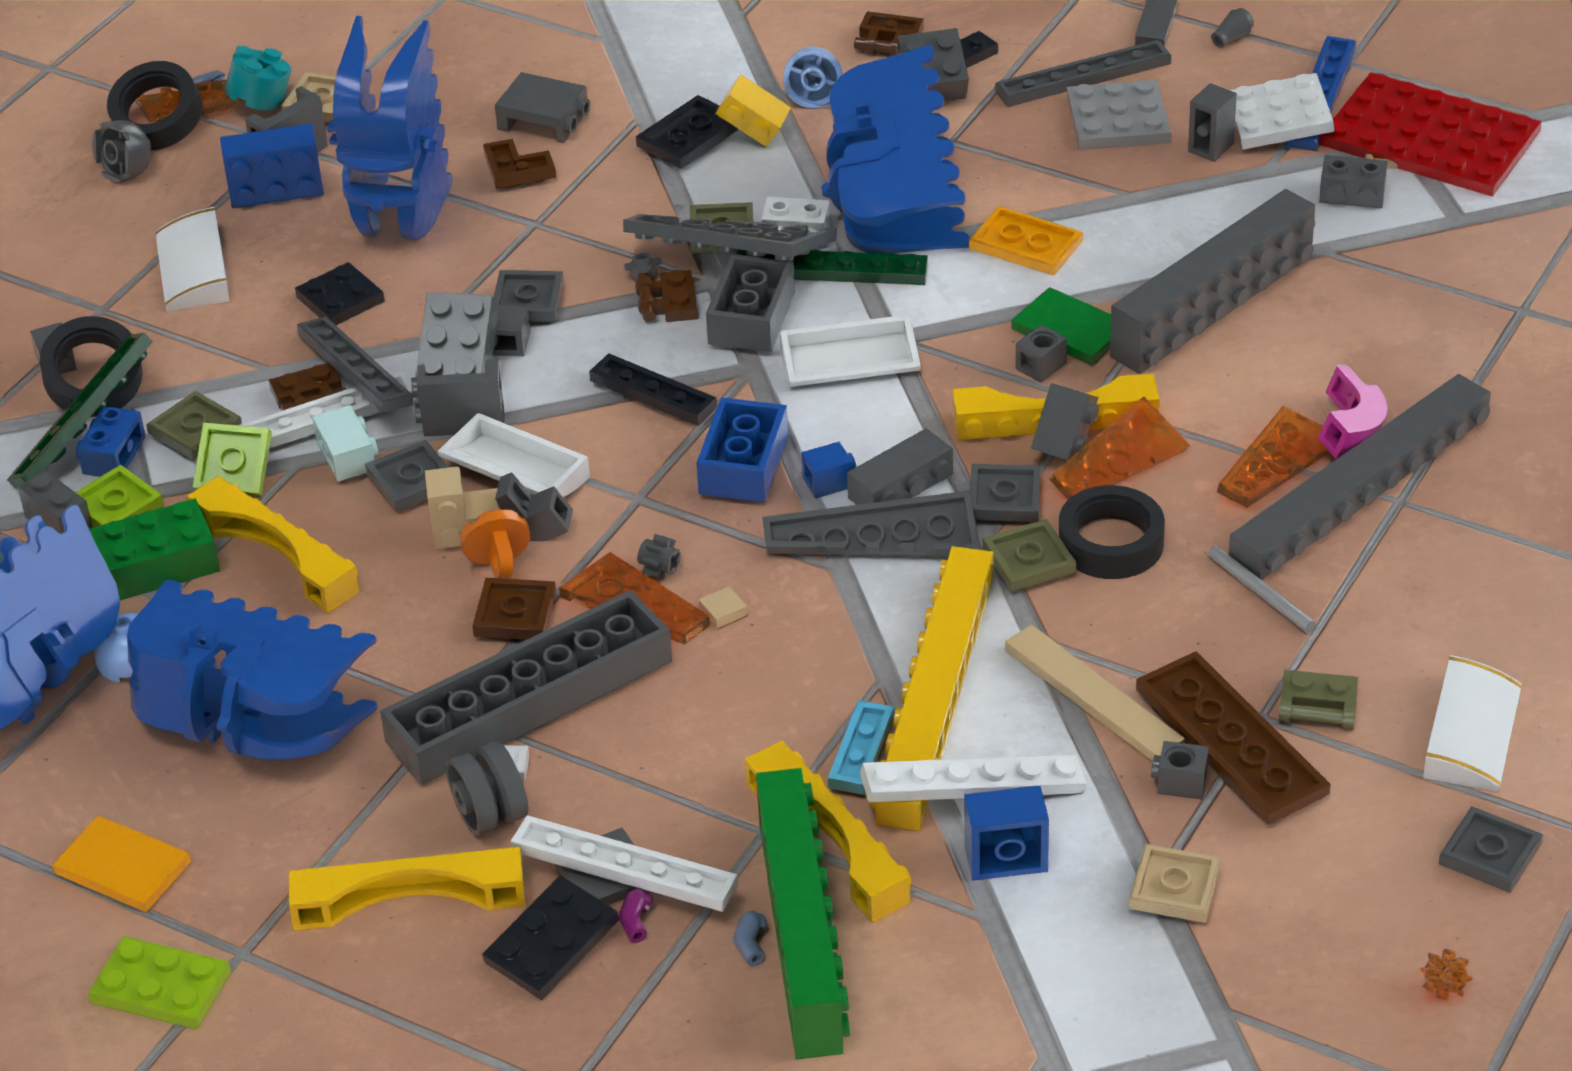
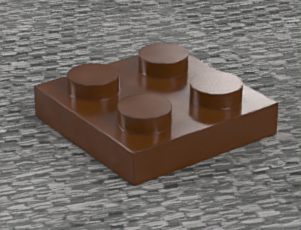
[472,578,556,640]

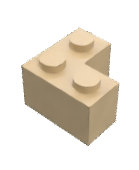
[425,466,500,550]

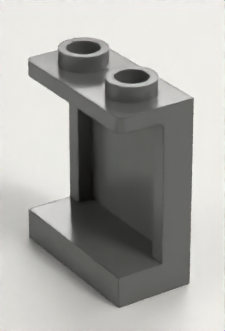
[495,72,590,143]
[245,86,328,153]
[411,359,505,437]

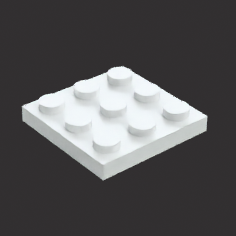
[1230,73,1334,150]

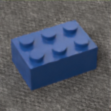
[220,123,324,208]
[696,397,788,502]

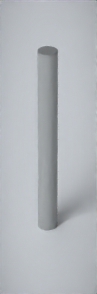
[1208,545,1316,633]

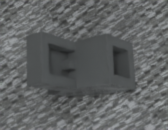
[495,472,573,541]

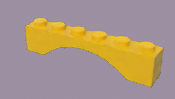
[952,373,1160,441]
[187,476,359,614]
[745,740,912,923]
[289,846,526,931]

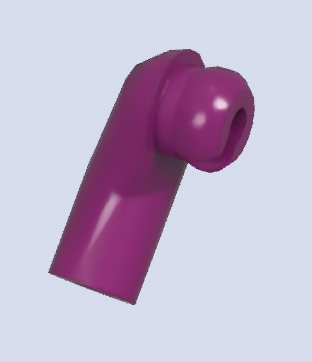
[618,888,653,943]

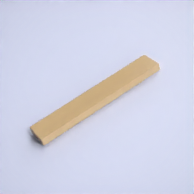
[1005,624,1185,762]

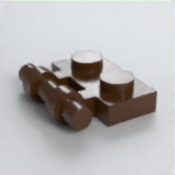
[854,11,924,56]
[635,270,698,322]
[269,363,346,411]

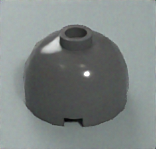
[92,120,151,182]

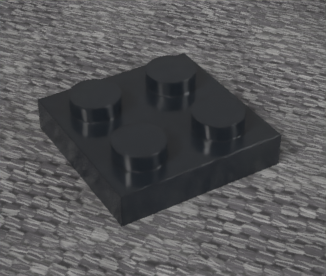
[295,262,385,325]

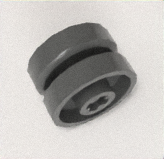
[445,740,529,836]

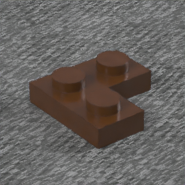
[483,139,556,189]

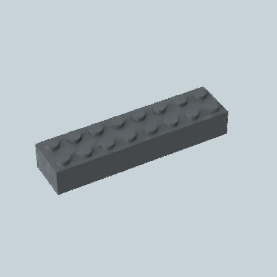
[1110,189,1316,374]
[380,590,672,785]

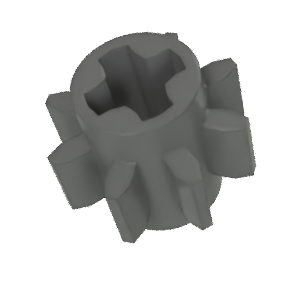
[637,534,681,579]

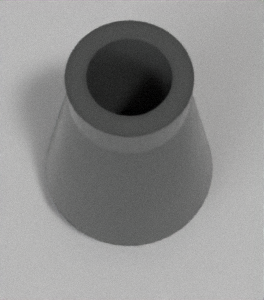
[1211,8,1254,48]

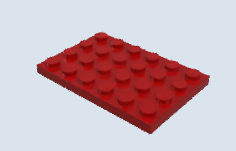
[1319,72,1542,197]

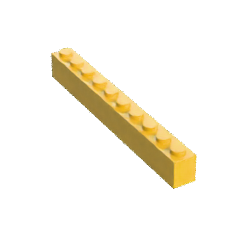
[869,546,994,832]

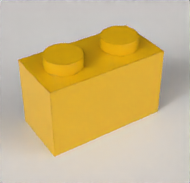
[715,74,791,147]

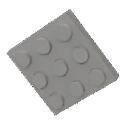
[1067,80,1171,150]

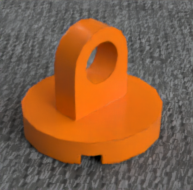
[460,509,530,578]

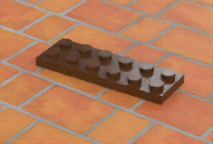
[1136,651,1331,825]

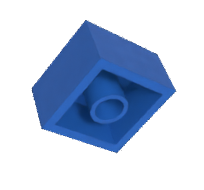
[964,785,1049,881]

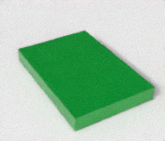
[1011,287,1111,365]

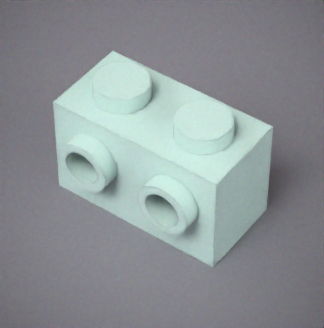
[312,405,379,482]

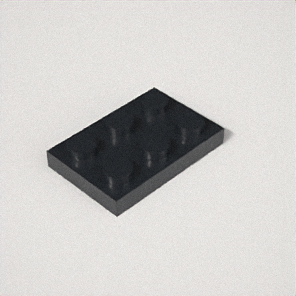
[636,95,739,169]
[482,875,620,1000]

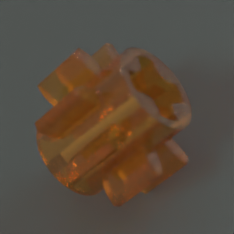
[1419,948,1473,1001]

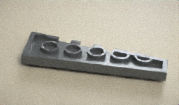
[762,490,979,556]

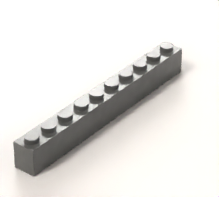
[1229,374,1491,580]

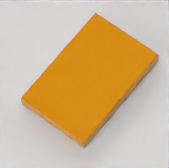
[969,206,1083,276]
[52,815,192,912]

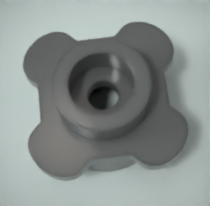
[624,253,662,279]

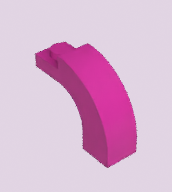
[1318,365,1388,459]

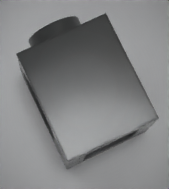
[1015,325,1067,383]
[1151,741,1209,800]

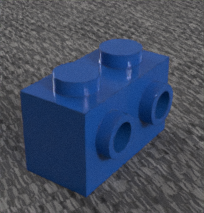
[76,406,146,477]

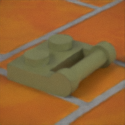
[1279,670,1358,729]

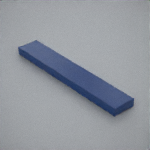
[1286,36,1356,151]

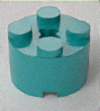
[225,46,292,110]

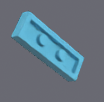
[828,700,894,795]

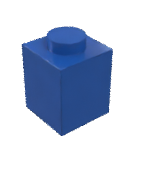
[801,441,856,499]

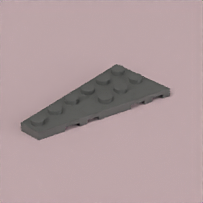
[623,214,837,261]

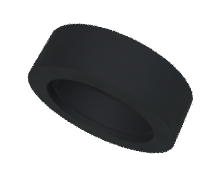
[107,61,202,150]
[40,316,142,417]
[1059,485,1165,579]

